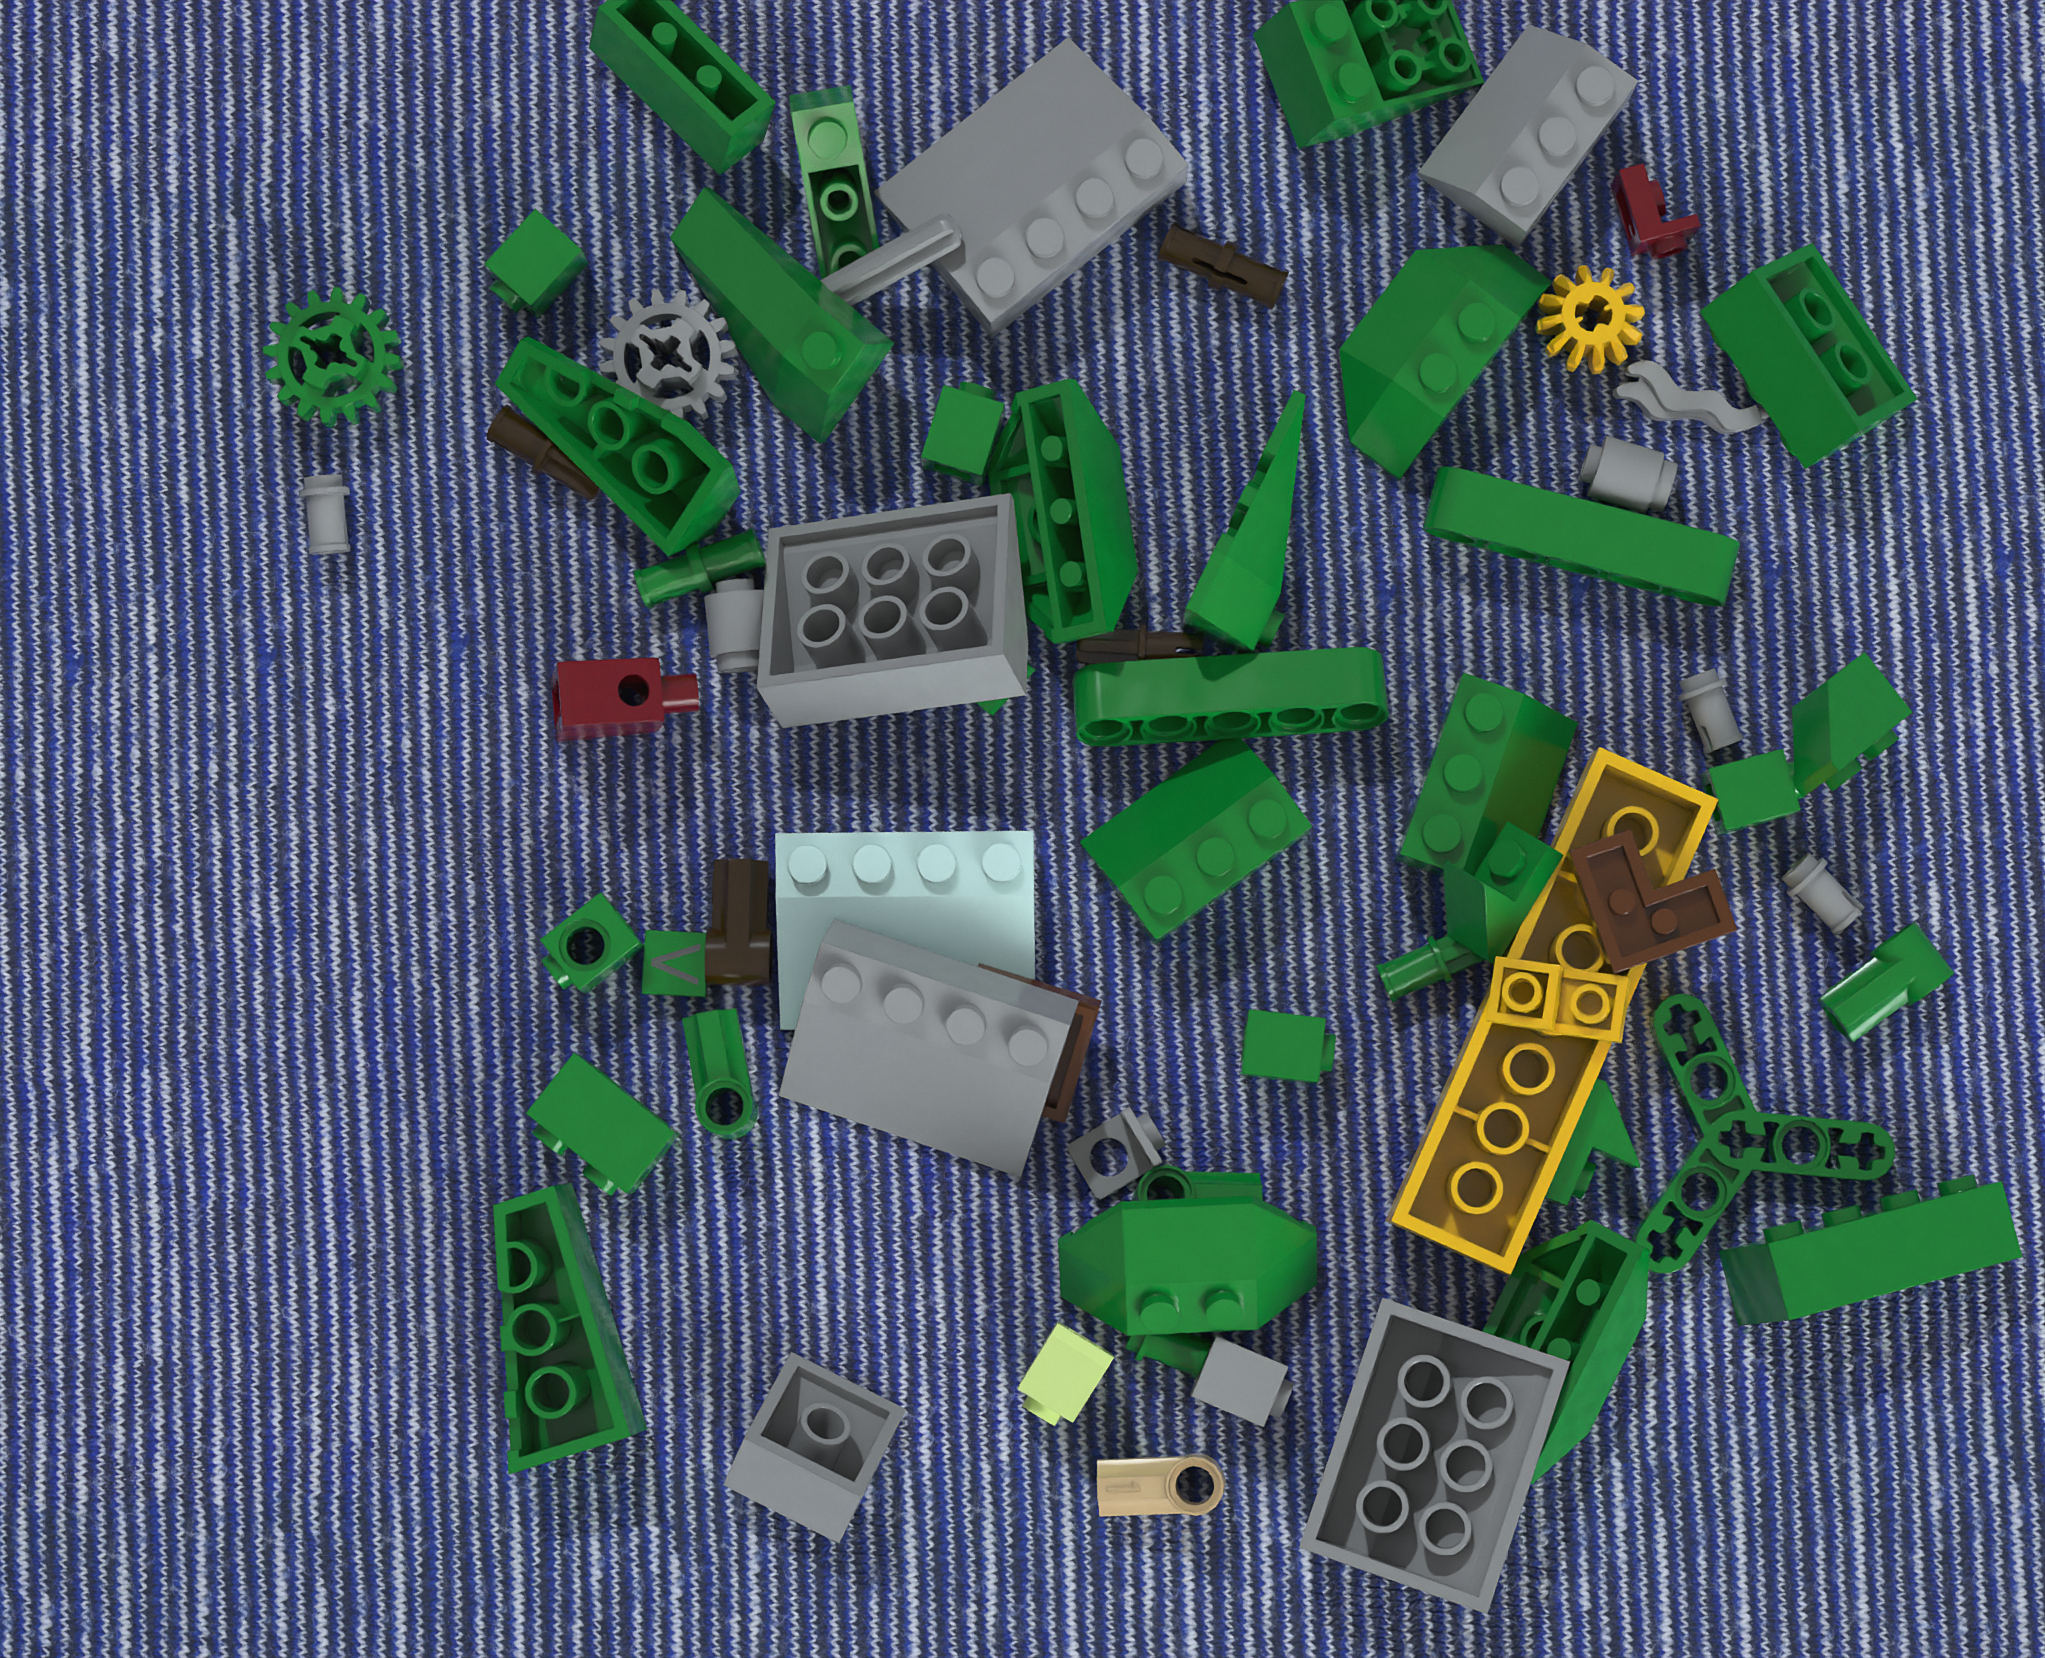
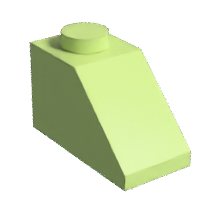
[1017,1321,1114,1426]

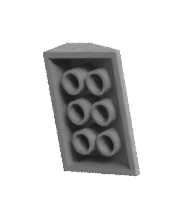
[873,37,1189,338]
[757,493,1028,728]
[779,919,1079,1177]
[1299,1298,1570,1614]

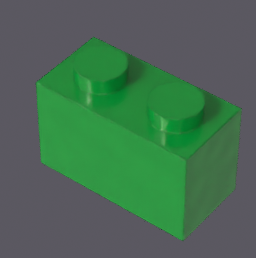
[526,1053,680,1196]

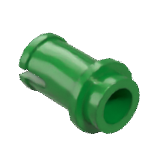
[1125,1333,1211,1379]

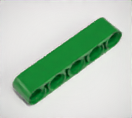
[1422,467,1740,607]
[1072,647,1389,747]

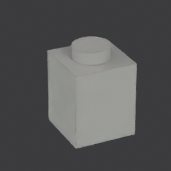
[1190,1335,1294,1427]

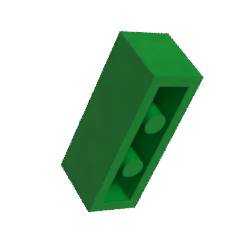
[589,0,776,175]

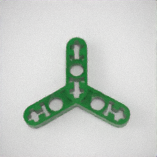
[1632,994,1895,1274]

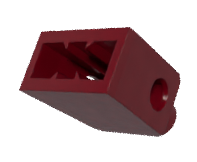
[550,657,699,742]

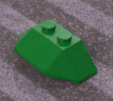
[1339,244,1552,481]
[988,378,1138,644]
[1058,1195,1317,1336]
[1482,1220,1649,1484]

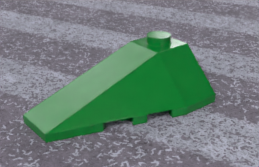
[670,187,894,443]
[495,336,741,557]
[1182,390,1305,654]

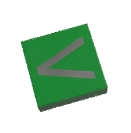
[642,930,708,998]

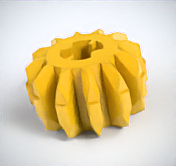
[1535,265,1645,375]

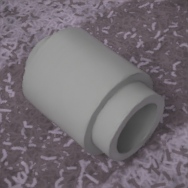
[1578,435,1678,514]
[704,579,764,673]

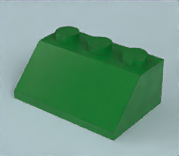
[1699,243,1918,469]
[1394,673,1578,878]
[1080,738,1312,945]

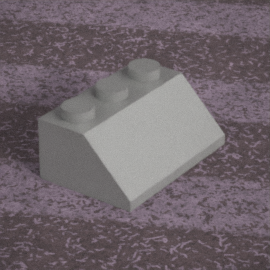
[1417,25,1638,248]

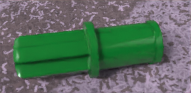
[1376,935,1485,1003]

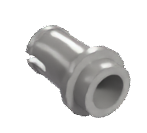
[299,474,351,555]
[1678,668,1744,753]
[1782,853,1865,935]

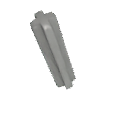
[820,213,963,306]

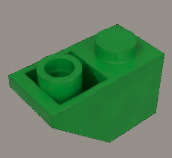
[1792,652,1912,797]

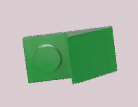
[1443,821,1564,964]
[1544,1078,1640,1206]

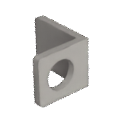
[1068,1107,1166,1199]

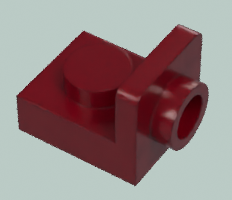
[1610,163,1701,260]

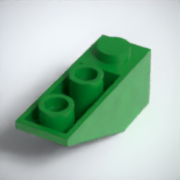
[789,85,880,280]

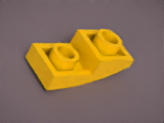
[1486,956,1631,1044]

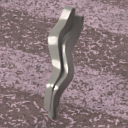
[1613,360,1770,434]

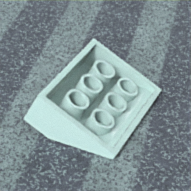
[775,831,1035,1030]

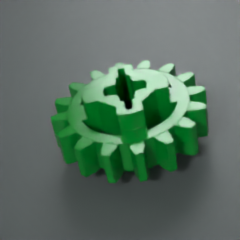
[263,287,404,428]

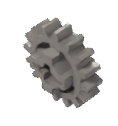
[599,289,737,421]

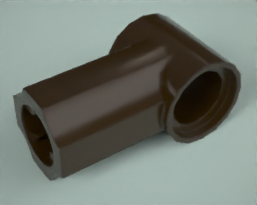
[705,858,773,986]

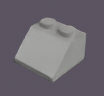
[723,1352,906,1543]

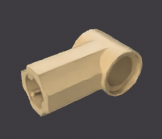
[1097,1453,1226,1517]

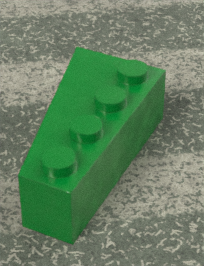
[493,1183,647,1475]

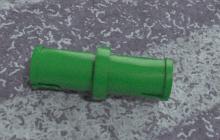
[634,527,766,609]

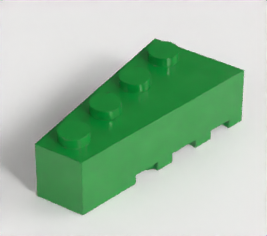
[1718,1174,2022,1326]

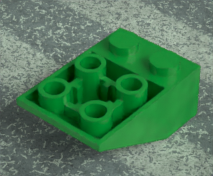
[1253,0,1485,149]

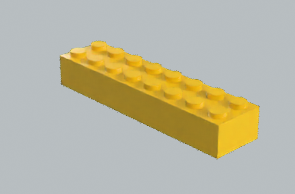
[1385,747,1719,1275]

